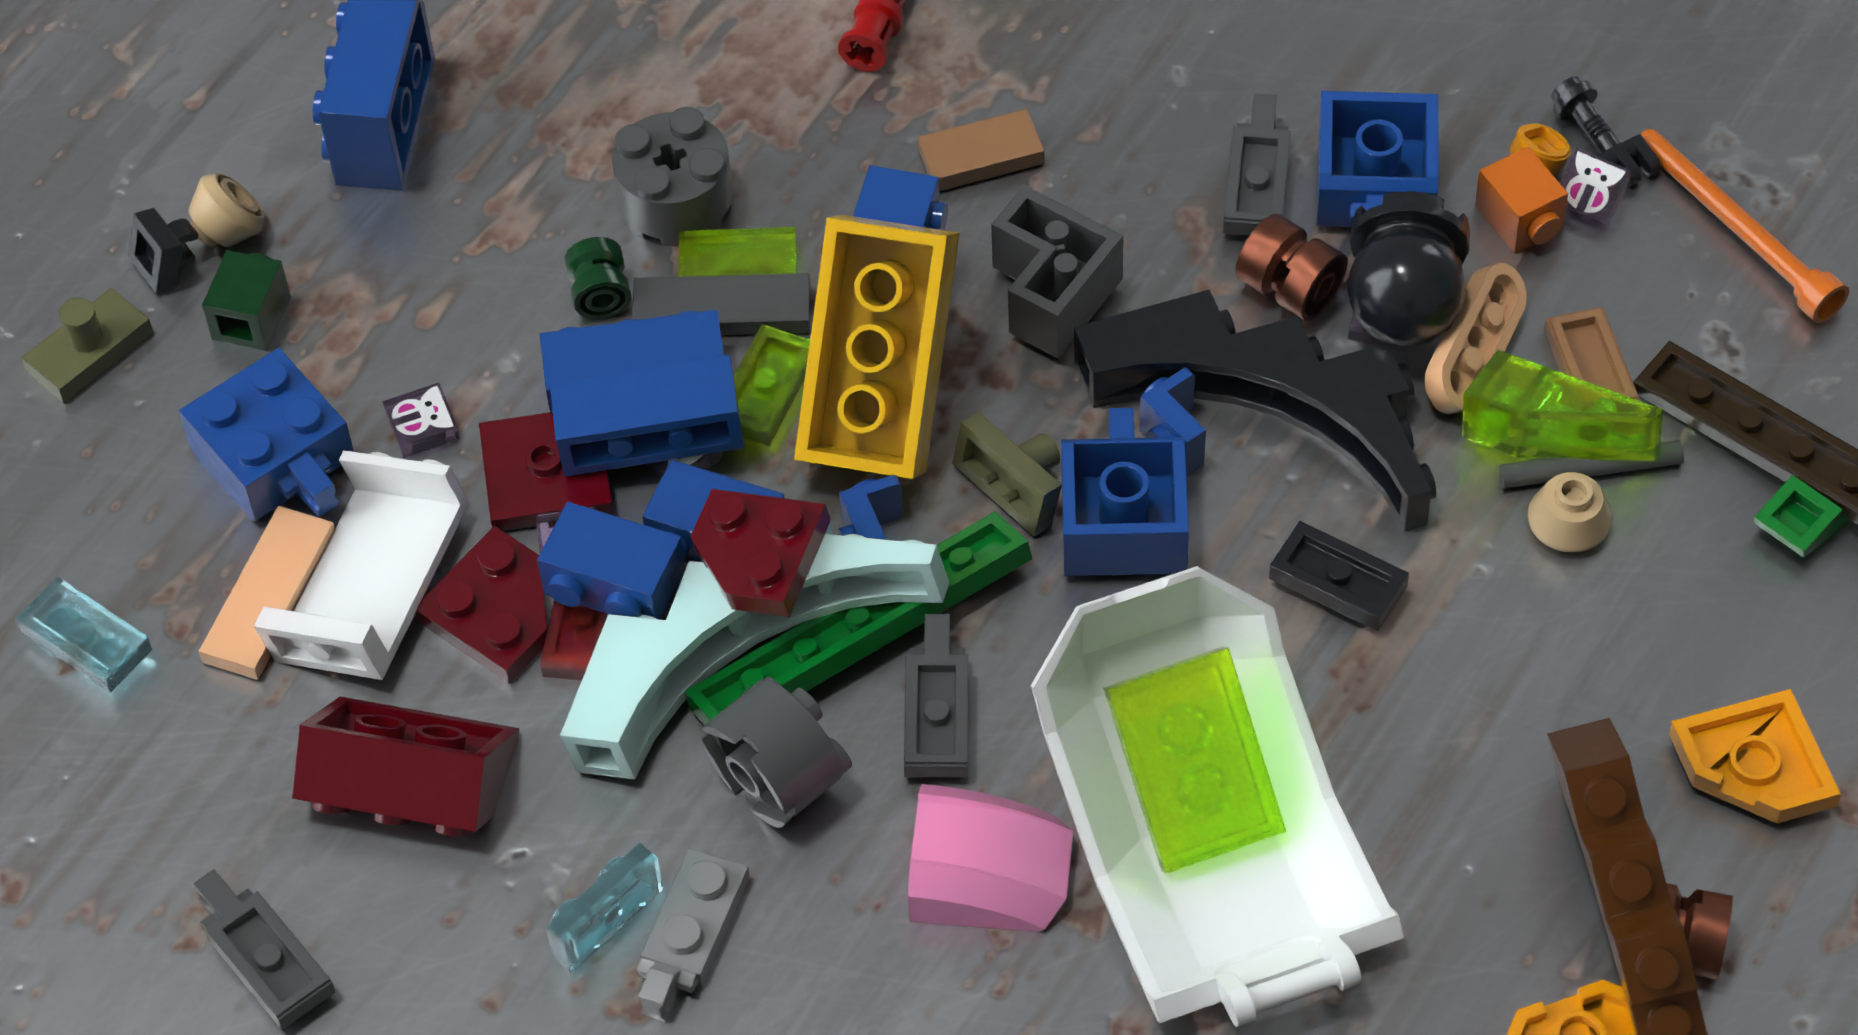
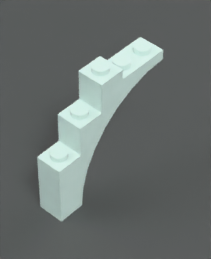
[560,523,949,779]

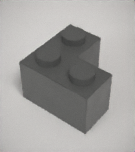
[991,185,1123,359]

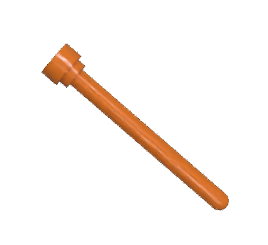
[1640,129,1849,323]

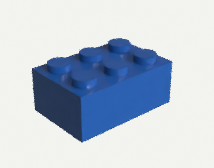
[312,0,435,191]

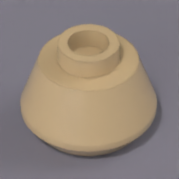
[188,173,264,248]
[1528,472,1612,552]

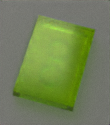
[1103,646,1287,874]

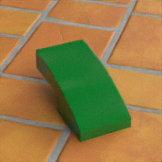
[1754,475,1849,557]

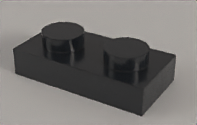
[1269,521,1409,631]

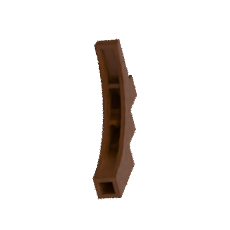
[1547,718,1708,1035]

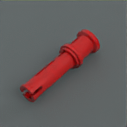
[838,0,905,72]

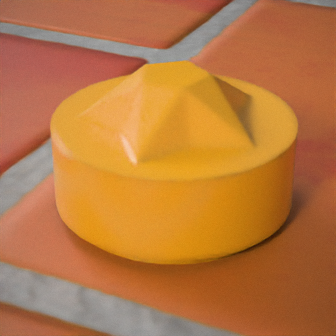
[1509,123,1571,176]

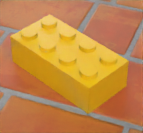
[794,215,960,479]

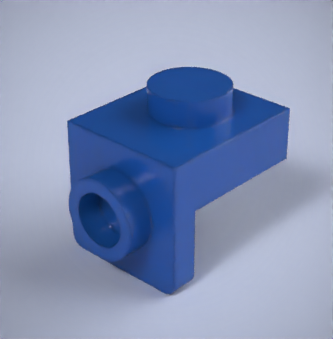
[1139,367,1206,477]
[837,475,903,540]

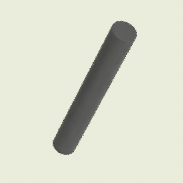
[1499,440,1684,489]

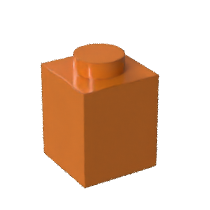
[1475,146,1568,254]

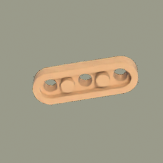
[1425,263,1527,415]

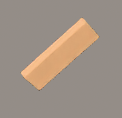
[198,506,335,680]

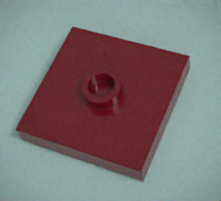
[479,412,614,531]

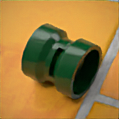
[564,237,632,319]

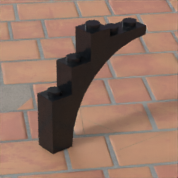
[1074,289,1436,532]

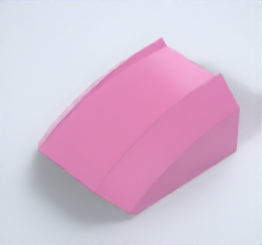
[908,784,1073,932]

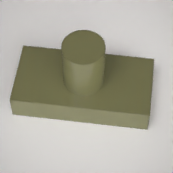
[21,288,154,403]
[952,412,1062,536]

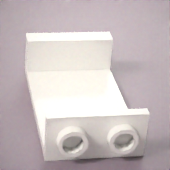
[254,450,469,680]

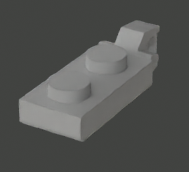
[637,848,750,1022]

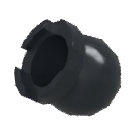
[1346,191,1470,346]

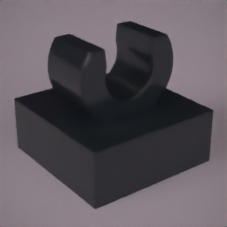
[128,208,199,293]

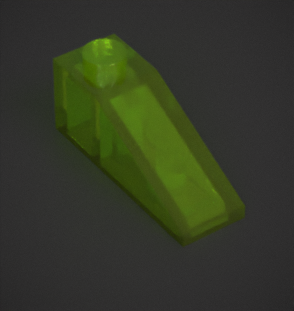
[1463,350,1663,461]

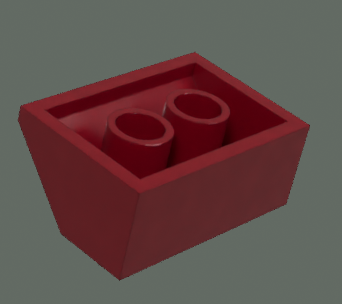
[292,696,520,836]

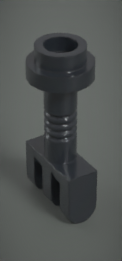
[1551,76,1661,195]

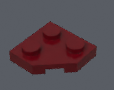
[690,489,831,618]
[415,526,550,684]

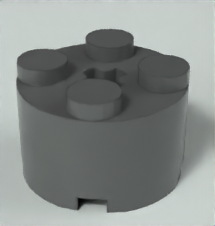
[612,107,734,246]
[701,677,852,828]

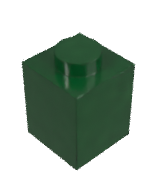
[202,250,291,351]

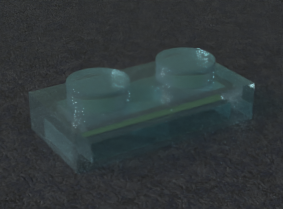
[15,577,153,693]
[546,842,663,973]

